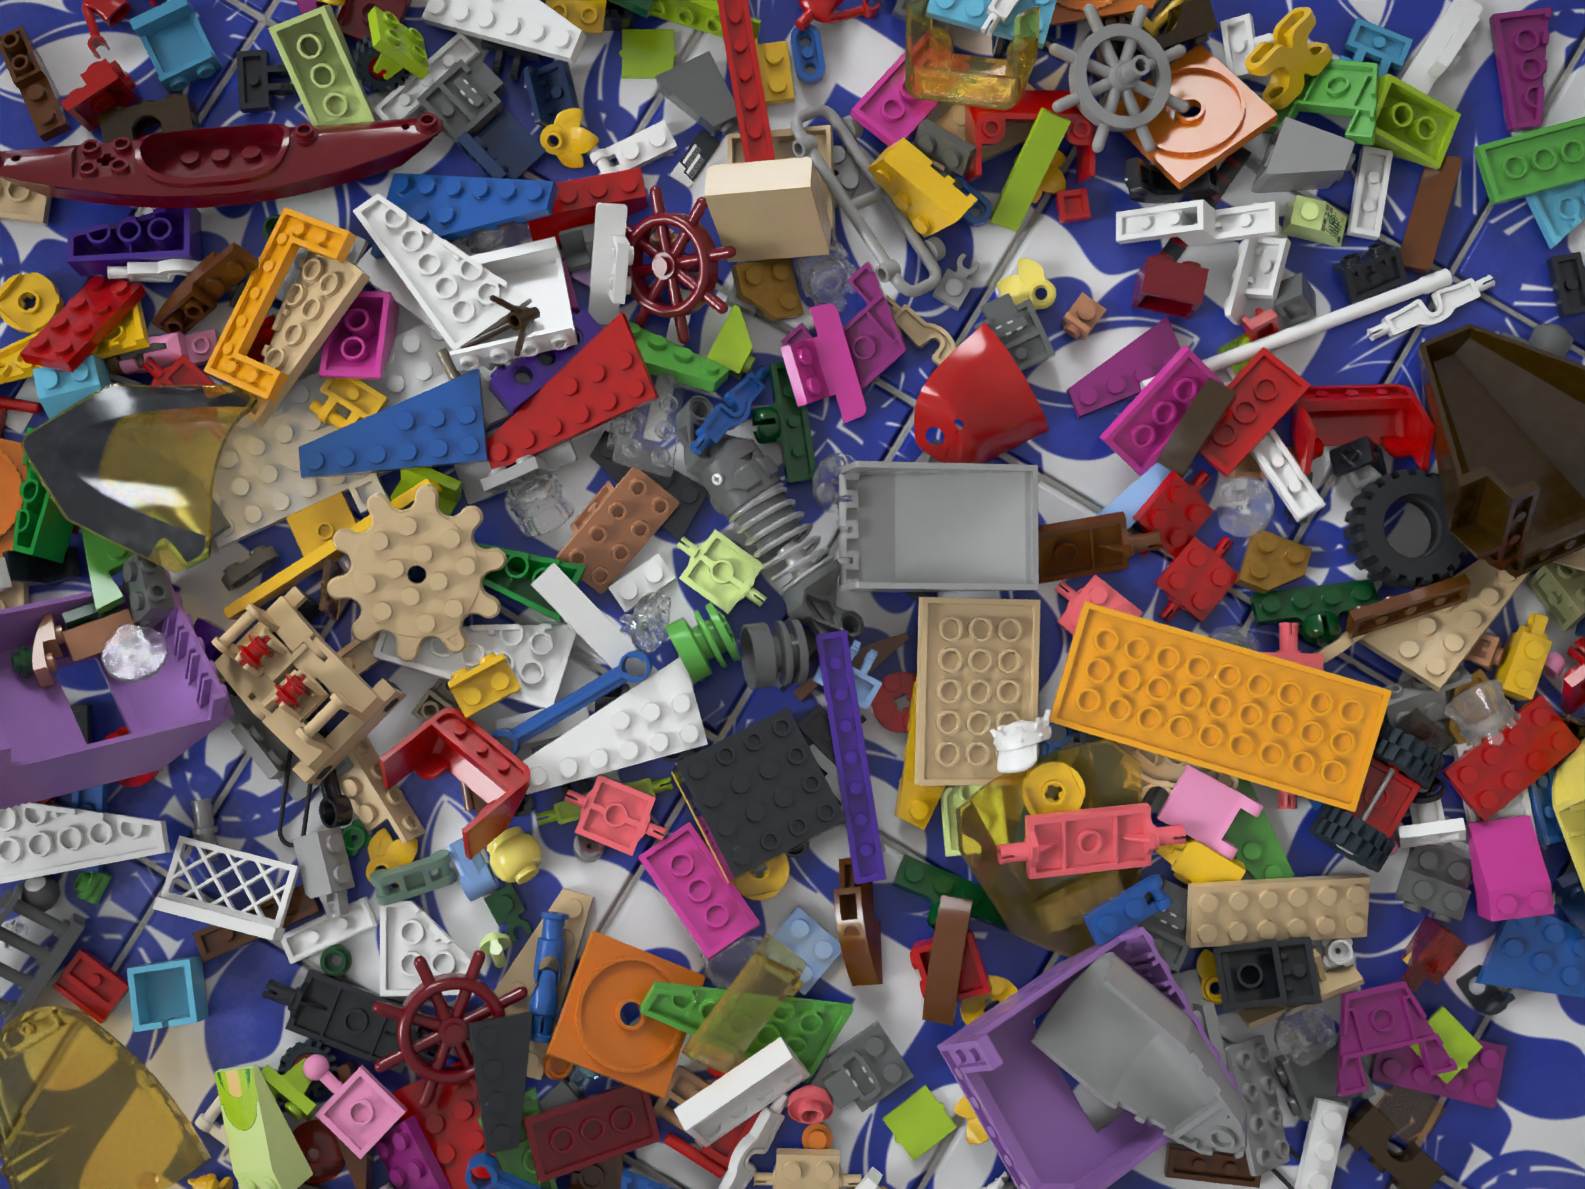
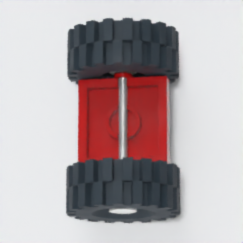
[1309,723,1446,872]

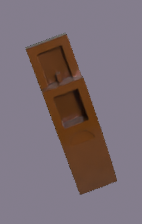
[0,25,72,142]
[152,242,258,334]
[833,858,883,986]

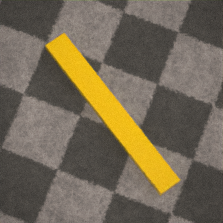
[223,479,443,620]

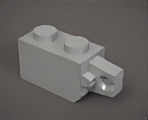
[292,827,355,919]

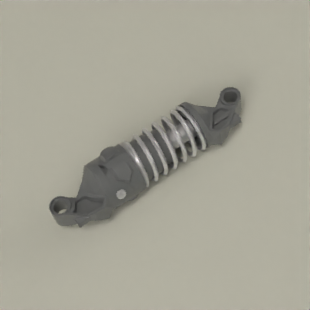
[675,395,864,642]

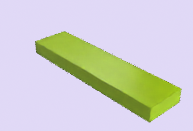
[989,108,1071,232]

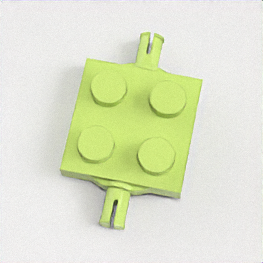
[676,529,768,615]

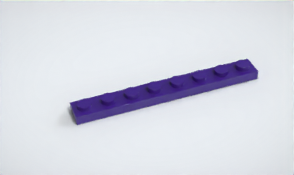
[815,630,886,884]

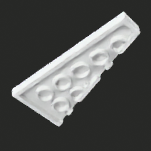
[421,0,587,64]
[353,193,532,351]
[372,623,577,709]

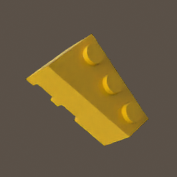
[867,137,978,238]

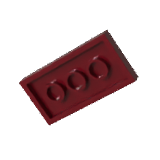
[522,1084,661,1183]

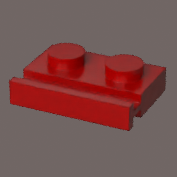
[52,948,129,1024]

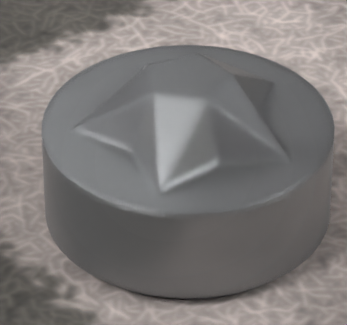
[573,834,605,863]

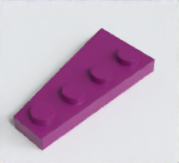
[1489,7,1552,133]
[1066,317,1181,418]

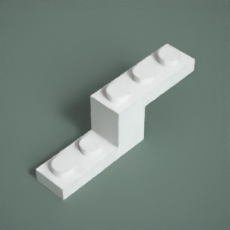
[1116,199,1279,246]

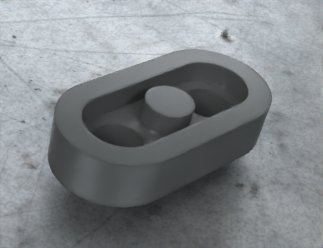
[221,545,280,591]

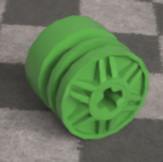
[665,602,741,683]

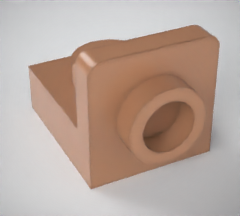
[1060,292,1107,340]
[1464,633,1505,672]

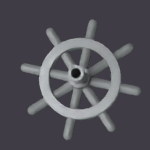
[1049,3,1189,153]

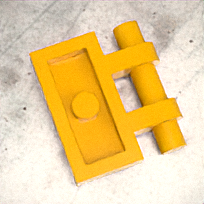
[309,378,389,429]

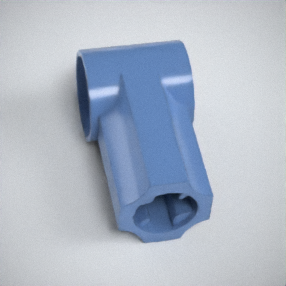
[447,838,500,902]

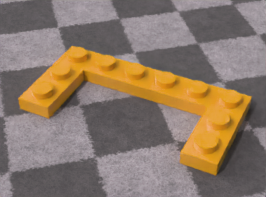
[204,207,357,403]

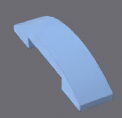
[1096,463,1193,529]

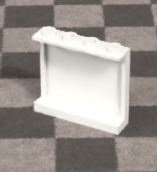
[449,237,578,371]

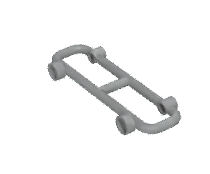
[790,104,946,297]

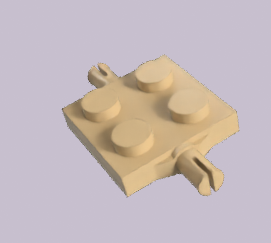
[754,1148,861,1189]

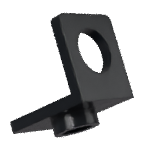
[1329,435,1387,477]
[1456,965,1515,1016]

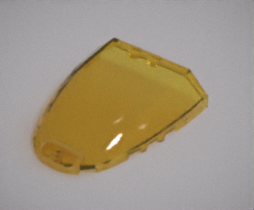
[0,1006,212,1189]

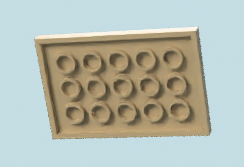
[914,597,1041,786]

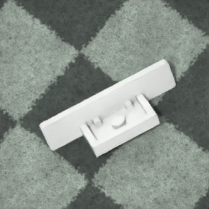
[1400,0,1484,94]
[1224,202,1291,325]
[588,203,634,324]

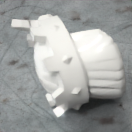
[990,709,1052,773]

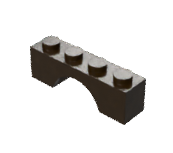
[1095,0,1219,65]

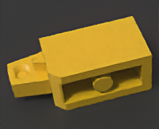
[1492,613,1552,701]
[1154,836,1246,884]

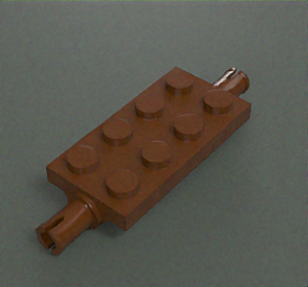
[1038,511,1161,584]

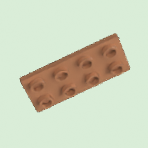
[556,466,680,594]

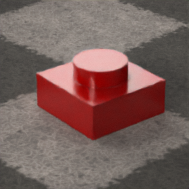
[1055,188,1091,224]

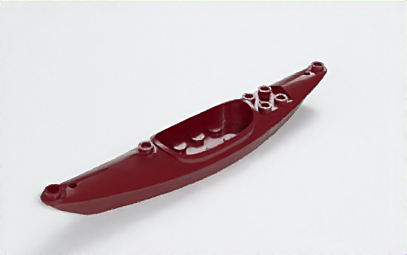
[0,113,444,208]

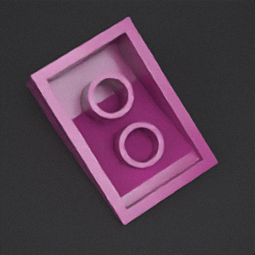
[319,291,400,380]
[1466,815,1555,922]

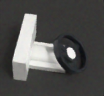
[1398,777,1466,848]

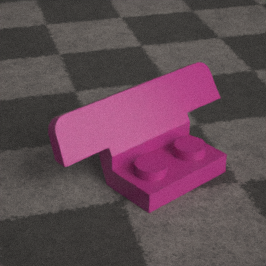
[780,303,866,423]

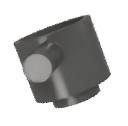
[1502,323,1573,358]

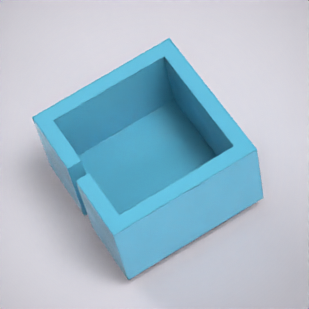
[127,955,209,1032]

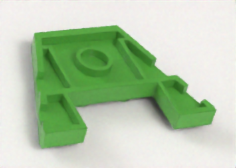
[1262,59,1380,146]
[81,497,211,615]

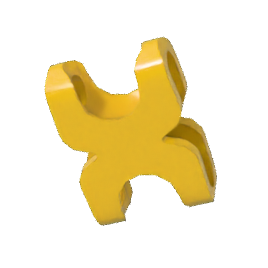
[1244,7,1333,110]

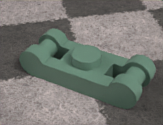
[370,850,457,906]

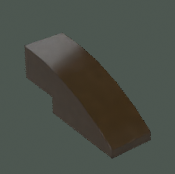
[1157,377,1236,478]

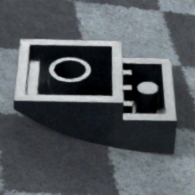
[1213,936,1323,1012]

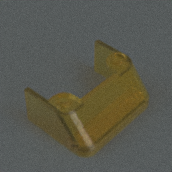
[905,0,1040,110]
[681,932,806,1074]

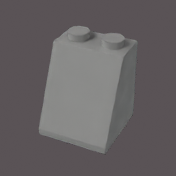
[1251,117,1356,193]

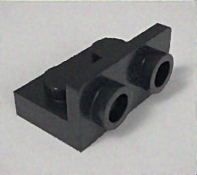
[1332,242,1408,304]

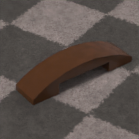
[922,894,973,1026]

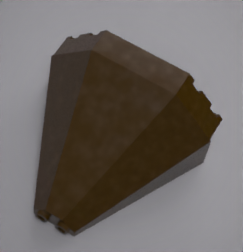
[1417,324,1585,578]

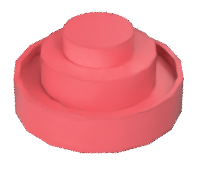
[787,1085,834,1124]

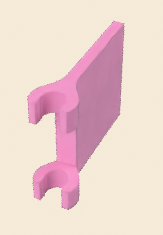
[1156,764,1264,860]

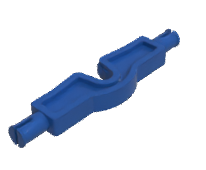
[689,365,769,455]

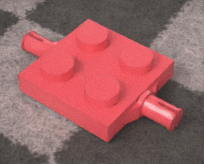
[1054,574,1143,636]
[564,774,667,856]

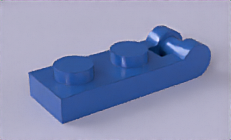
[1082,874,1173,946]

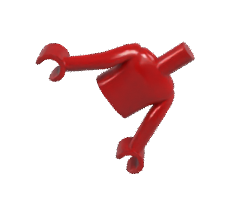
[82,0,157,59]
[795,0,880,31]

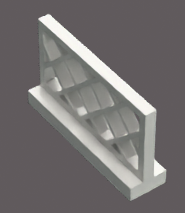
[153,836,300,941]

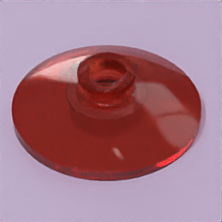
[292,1119,346,1184]

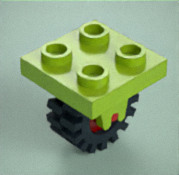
[353,6,430,92]
[261,1040,337,1122]

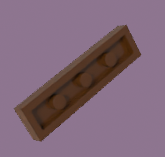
[1346,574,1471,639]
[192,884,322,962]

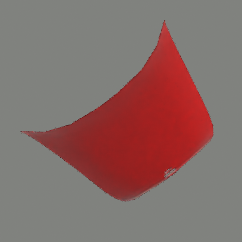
[914,323,1049,464]

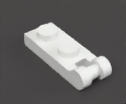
[590,120,678,175]

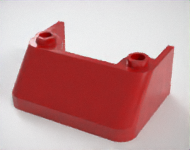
[965,89,1095,184]
[1290,384,1436,475]
[379,708,531,860]

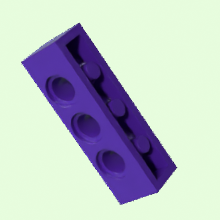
[488,309,603,416]

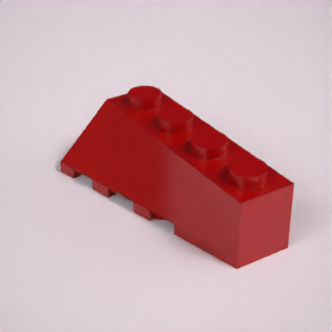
[527,167,649,247]

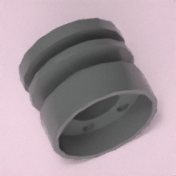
[740,618,809,690]

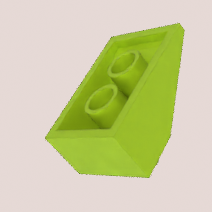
[1366,74,1461,170]

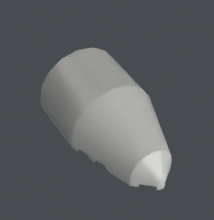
[1031,952,1247,1159]

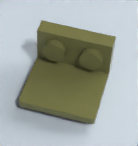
[1526,562,1585,632]

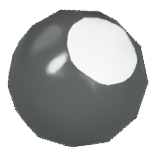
[19,875,60,912]

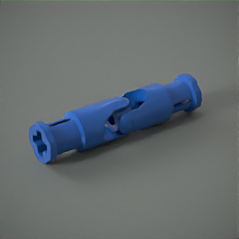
[529,911,569,1043]

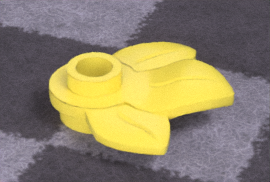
[997,258,1056,311]

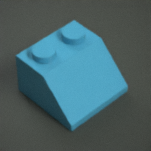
[32,355,120,421]

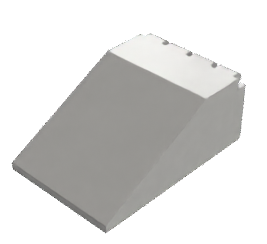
[839,461,1039,592]

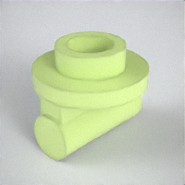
[479,932,511,968]

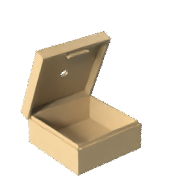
[704,125,835,262]

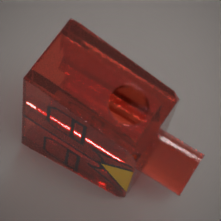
[1400,915,1468,992]

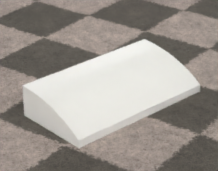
[674,1037,811,1147]

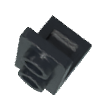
[2,547,81,586]

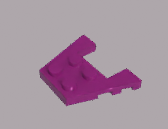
[781,261,908,391]
[1336,981,1458,1097]

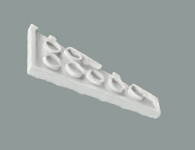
[522,657,708,795]
[0,802,170,884]

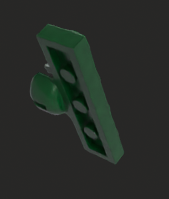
[752,362,818,484]
[1250,579,1379,644]
[892,855,1011,932]

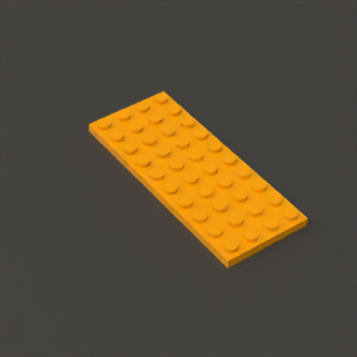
[1050,601,1392,812]

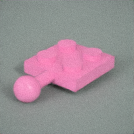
[303,1054,408,1159]

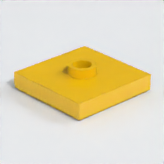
[286,492,357,570]

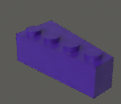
[67,208,202,276]

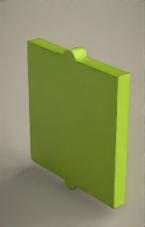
[619,29,677,79]
[1409,1006,1483,1084]
[882,1085,957,1161]

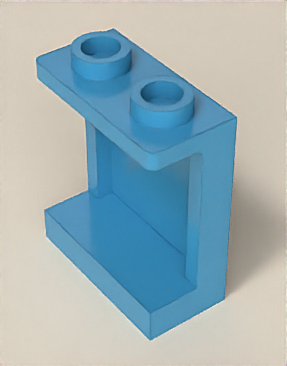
[129,0,222,93]

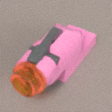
[106,329,219,376]

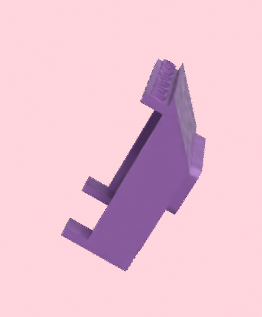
[0,569,235,810]
[937,924,1243,1189]

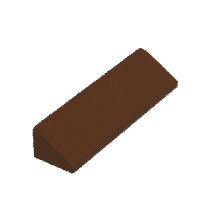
[1400,156,1463,275]

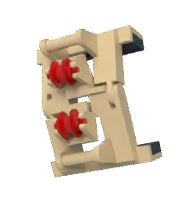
[211,586,407,785]

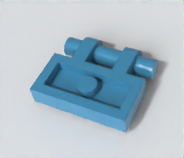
[1339,18,1413,78]

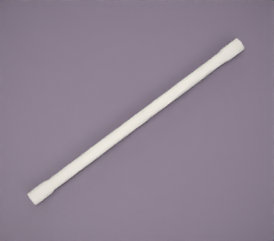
[1140,268,1452,390]

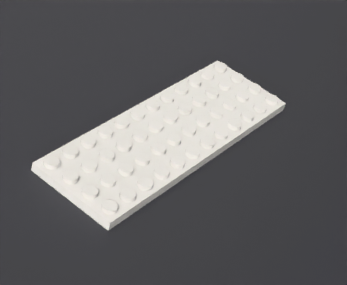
[170,324,531,549]

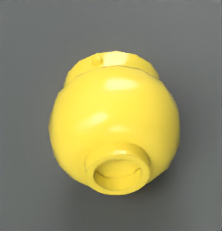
[486,826,543,884]

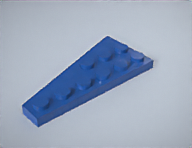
[370,173,559,259]
[298,369,489,479]
[1475,914,1585,998]

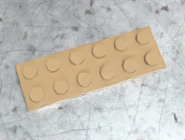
[1186,873,1370,948]

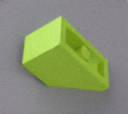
[707,304,756,380]

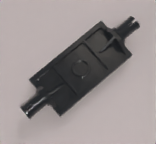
[262,968,439,1074]

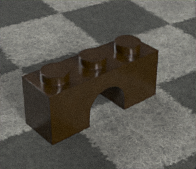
[98,93,200,143]
[1344,1099,1446,1189]

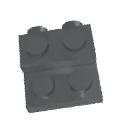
[123,550,175,634]
[1394,845,1472,924]

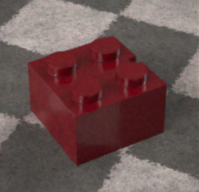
[1130,255,1209,319]

